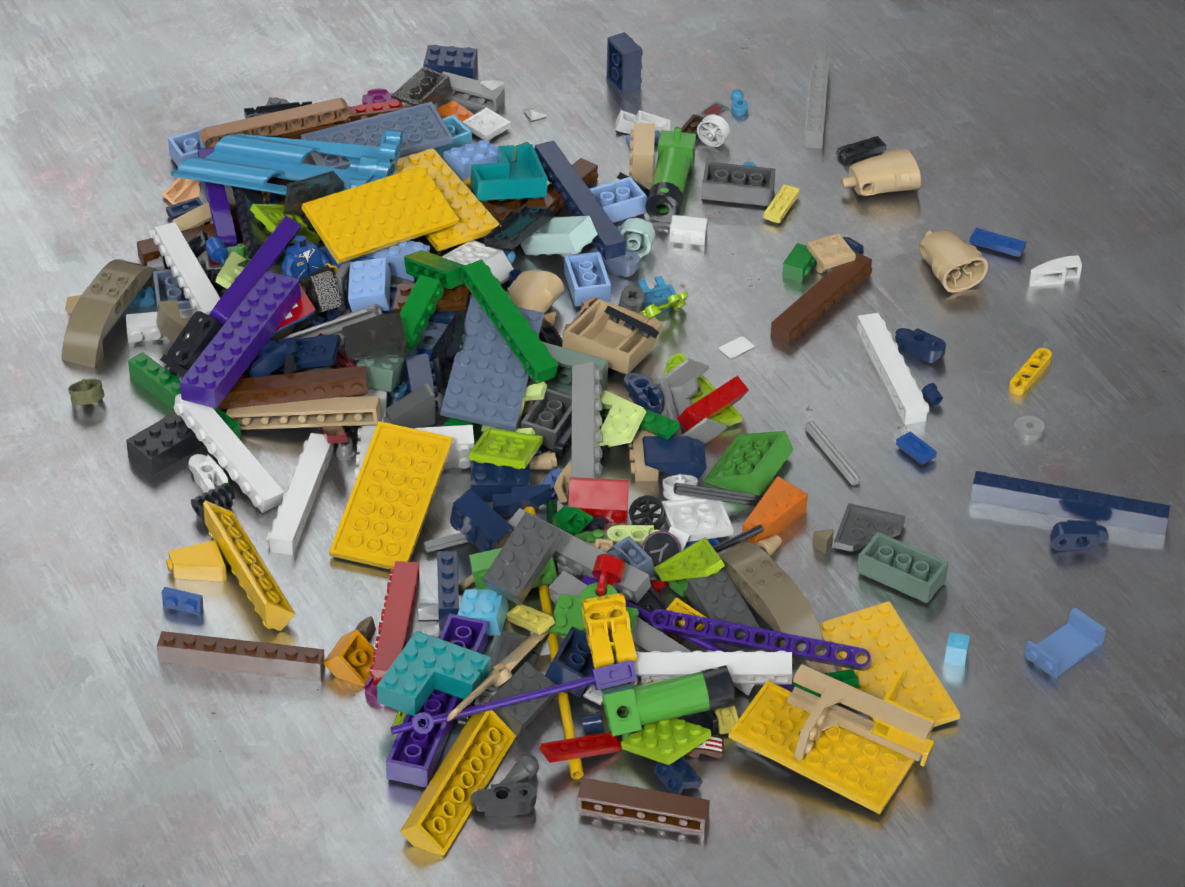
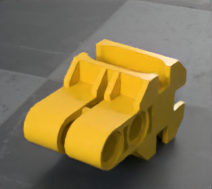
[581,593,637,668]

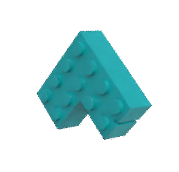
[470,144,548,201]
[377,631,491,716]

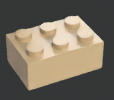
[629,123,655,183]

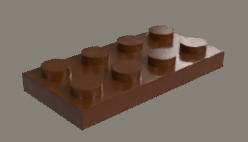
[393,283,470,314]

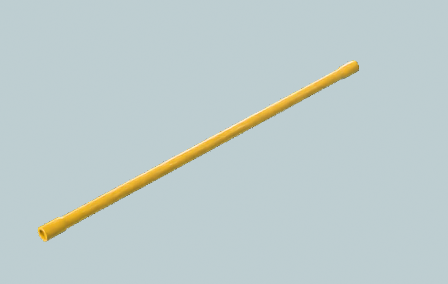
[524,506,584,779]

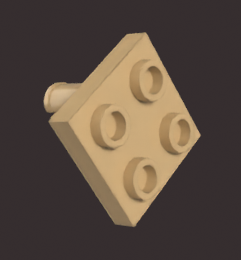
[807,233,856,273]

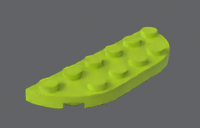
[663,352,742,426]

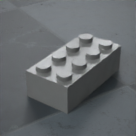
[701,161,776,206]
[483,512,563,605]
[686,568,760,652]

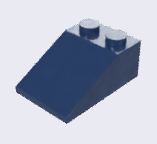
[642,436,707,480]

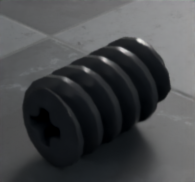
[191,482,235,520]

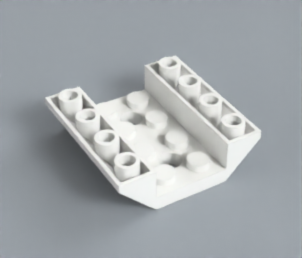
[442,240,514,284]

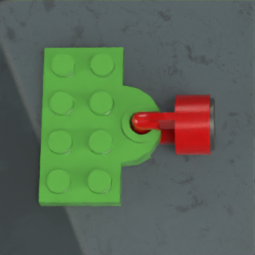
[549,554,639,642]

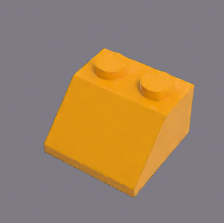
[323,629,376,687]

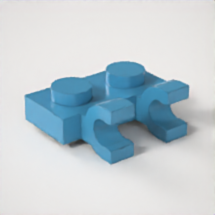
[638,276,676,309]

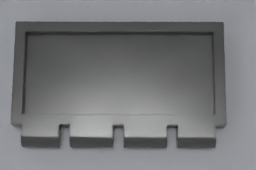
[484,631,543,692]

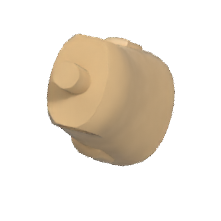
[841,148,921,197]
[919,230,988,293]
[508,270,564,313]

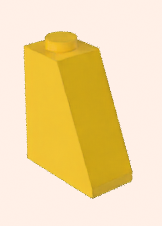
[166,540,227,582]

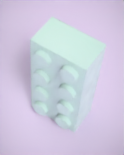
[520,216,598,256]

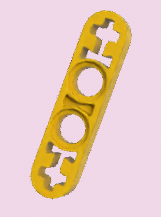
[1009,348,1052,396]

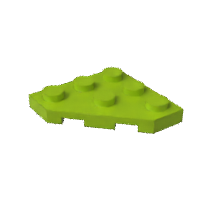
[654,537,725,582]

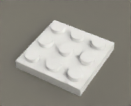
[661,497,734,542]

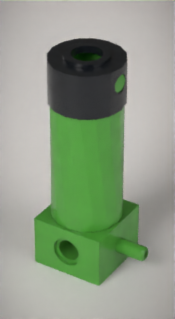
[645,126,696,222]
[601,665,735,740]

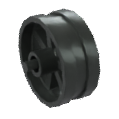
[628,495,666,530]

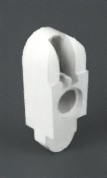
[188,454,228,493]

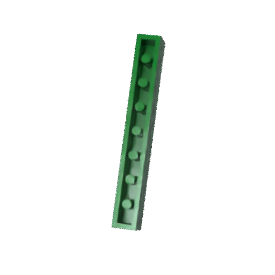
[461,259,558,384]
[128,352,241,441]

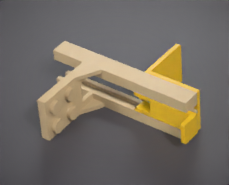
[787,664,935,767]

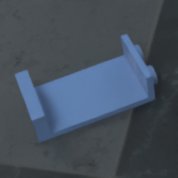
[1024,607,1106,678]

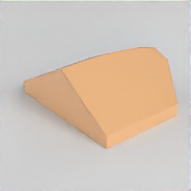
[162,177,201,205]

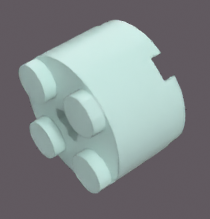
[619,218,655,259]

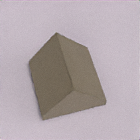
[812,529,834,555]
[355,616,376,642]

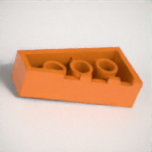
[742,476,808,545]

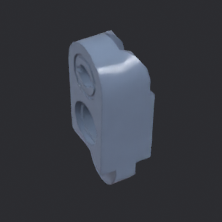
[589,247,640,277]

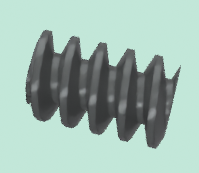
[618,285,644,313]

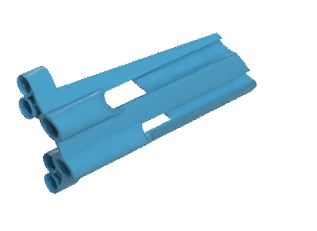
[171,129,403,200]

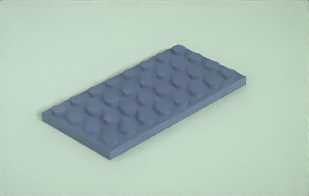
[300,102,454,170]
[440,297,544,432]

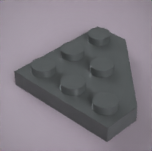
[833,503,905,552]

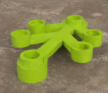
[639,291,689,319]

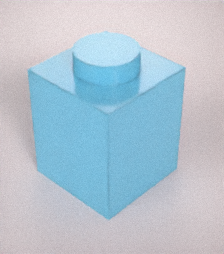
[944,632,970,667]

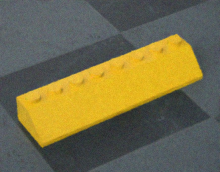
[203,501,296,631]
[400,710,516,856]

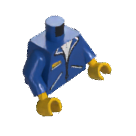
[281,235,338,285]

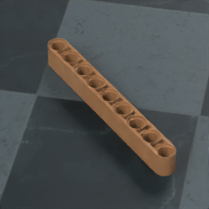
[199,98,351,148]

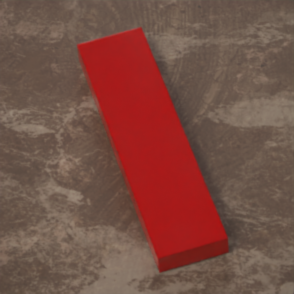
[539,732,622,763]

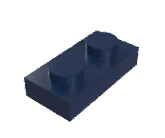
[166,197,203,220]

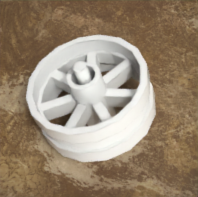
[697,114,730,147]
[662,474,698,500]

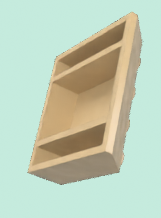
[562,299,664,374]

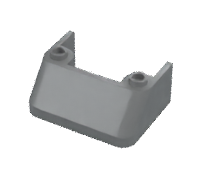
[654,358,727,444]

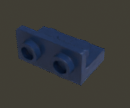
[653,756,703,794]

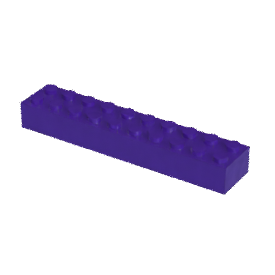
[179,271,301,408]
[386,614,489,788]

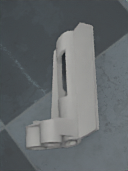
[285,304,391,342]

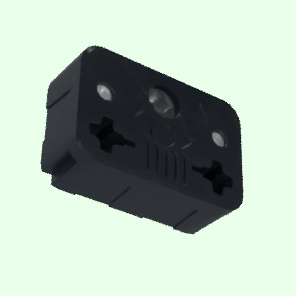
[167,311,223,370]

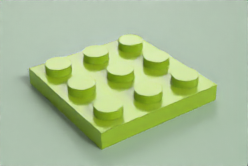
[250,204,320,244]
[469,428,543,469]
[621,718,711,765]

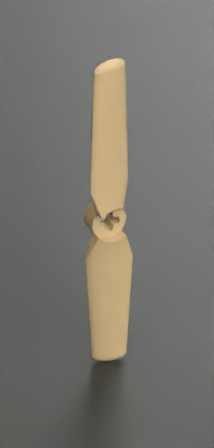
[447,630,549,721]

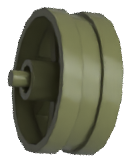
[68,379,105,405]

